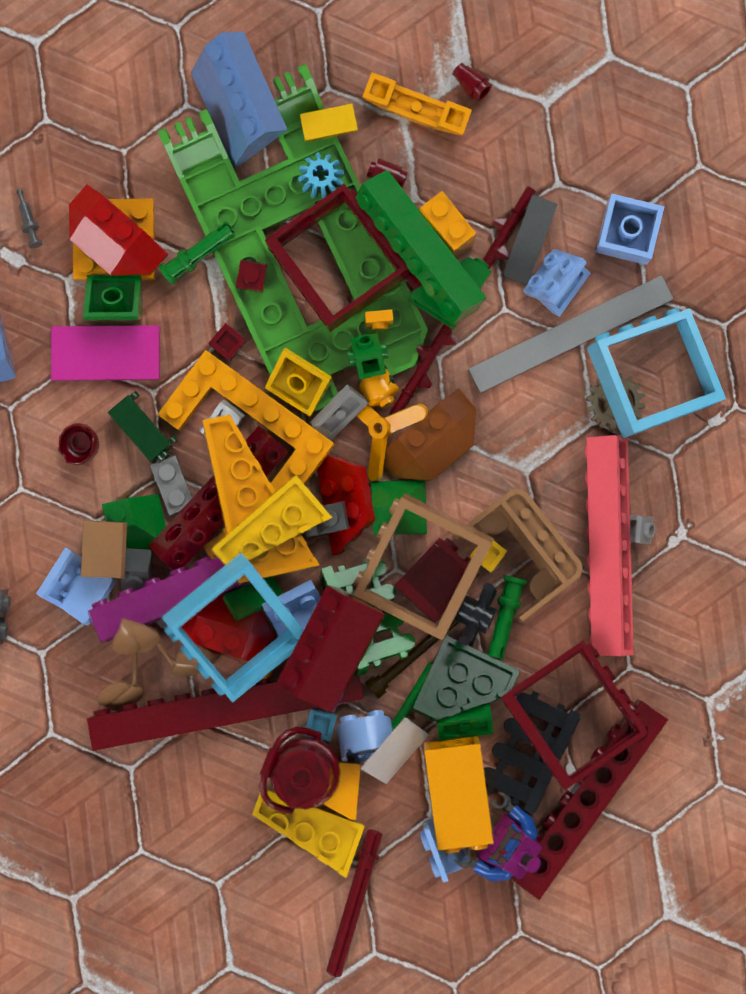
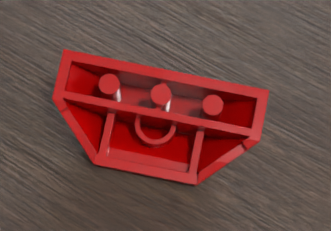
[69,184,168,276]
[181,594,276,661]

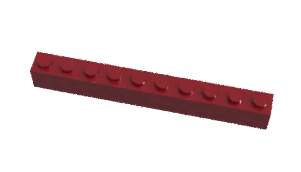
[87,674,364,751]

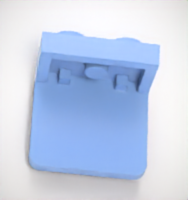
[36,547,116,625]

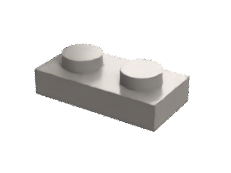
[310,384,368,441]
[150,456,192,516]

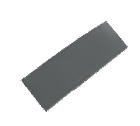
[502,195,558,285]

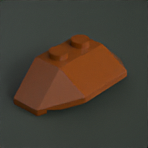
[384,389,476,481]

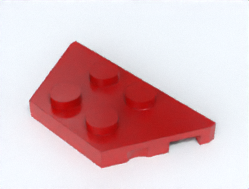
[317,455,375,555]

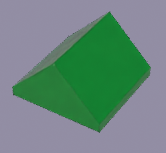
[83,275,143,320]

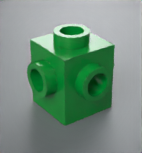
[347,333,388,380]

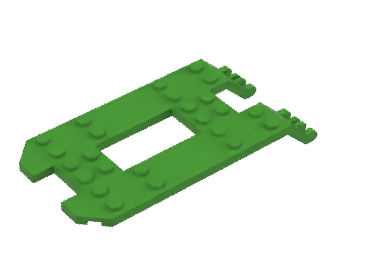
[157,64,428,412]

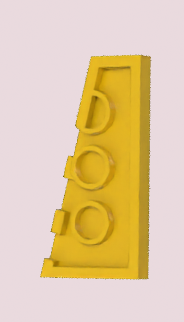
[211,475,332,565]
[252,789,365,878]

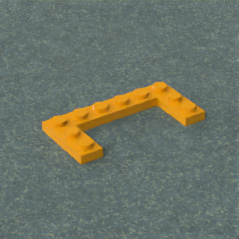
[157,350,335,491]

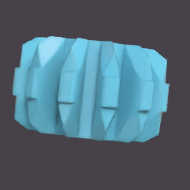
[298,152,344,199]

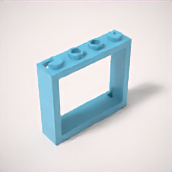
[587,308,726,439]
[162,553,304,702]

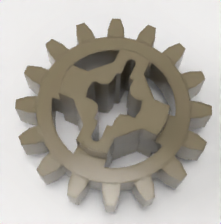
[586,373,646,432]

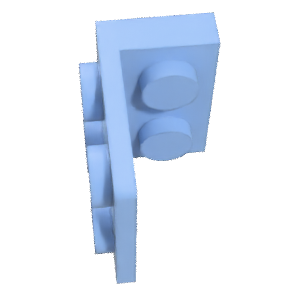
[262,580,321,658]
[420,819,468,883]

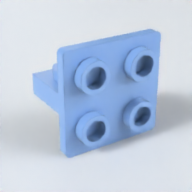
[523,249,591,317]

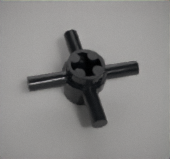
[455,583,497,647]

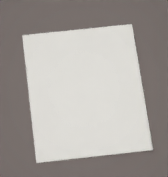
[361,717,429,784]

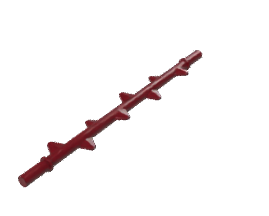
[389,186,536,415]

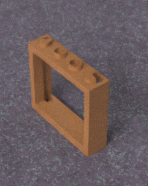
[353,493,494,641]

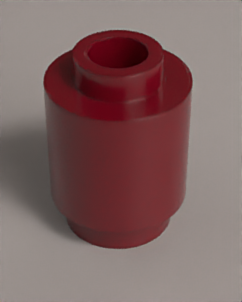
[367,158,408,189]

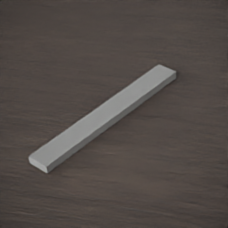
[468,275,673,394]

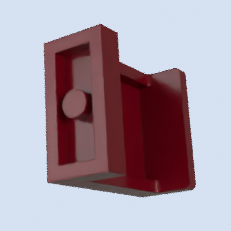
[394,538,479,623]

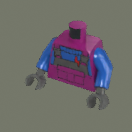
[455,792,542,882]

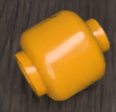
[359,369,399,409]

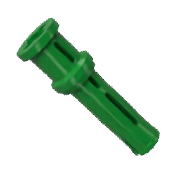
[159,222,236,285]
[487,575,527,659]

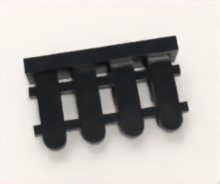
[483,691,582,814]

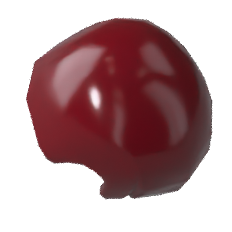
[58,423,100,465]

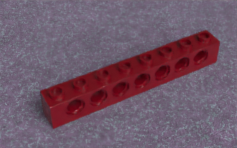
[511,699,668,900]

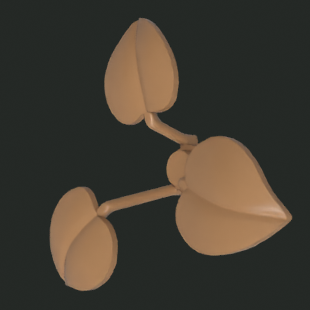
[98,619,219,707]

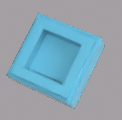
[304,709,337,742]

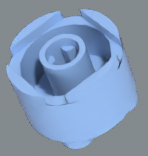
[336,710,393,762]

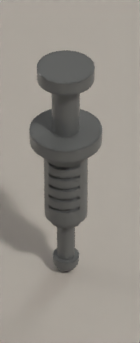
[16,188,42,248]

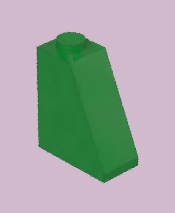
[409,257,492,330]

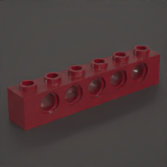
[149,426,289,570]

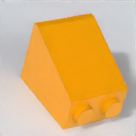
[419,191,476,259]

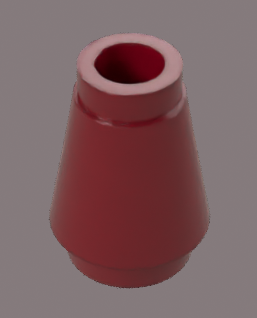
[452,63,492,101]

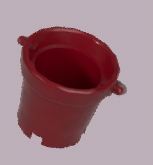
[259,727,341,815]

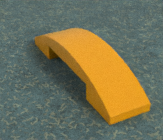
[362,72,472,136]

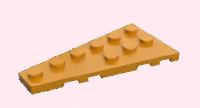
[202,414,319,584]

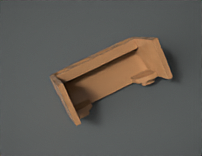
[453,489,583,622]

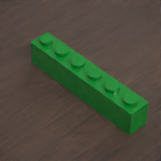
[355,170,487,325]

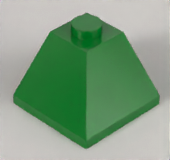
[371,480,427,536]
[102,494,166,551]

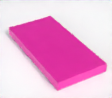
[51,325,160,381]

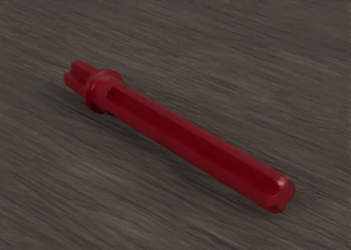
[326,829,383,977]

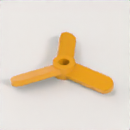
[356,403,428,481]

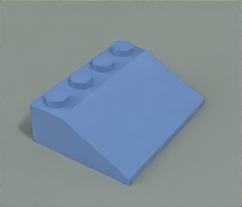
[191,31,287,168]

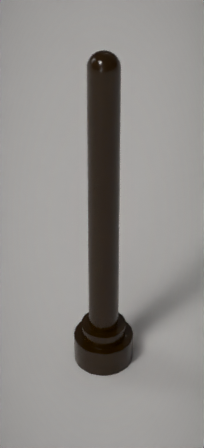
[365,609,459,699]

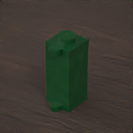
[108,391,178,464]

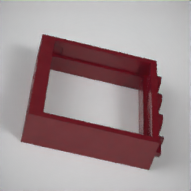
[265,183,409,332]
[500,640,648,790]

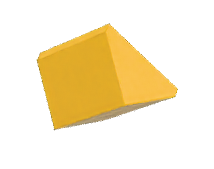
[265,348,333,416]

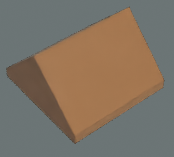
[81,520,127,578]

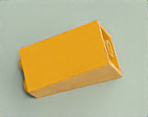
[424,736,493,854]

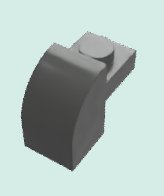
[301,502,350,540]

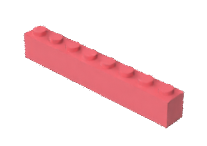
[584,435,634,656]

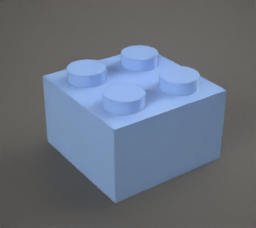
[595,194,665,265]

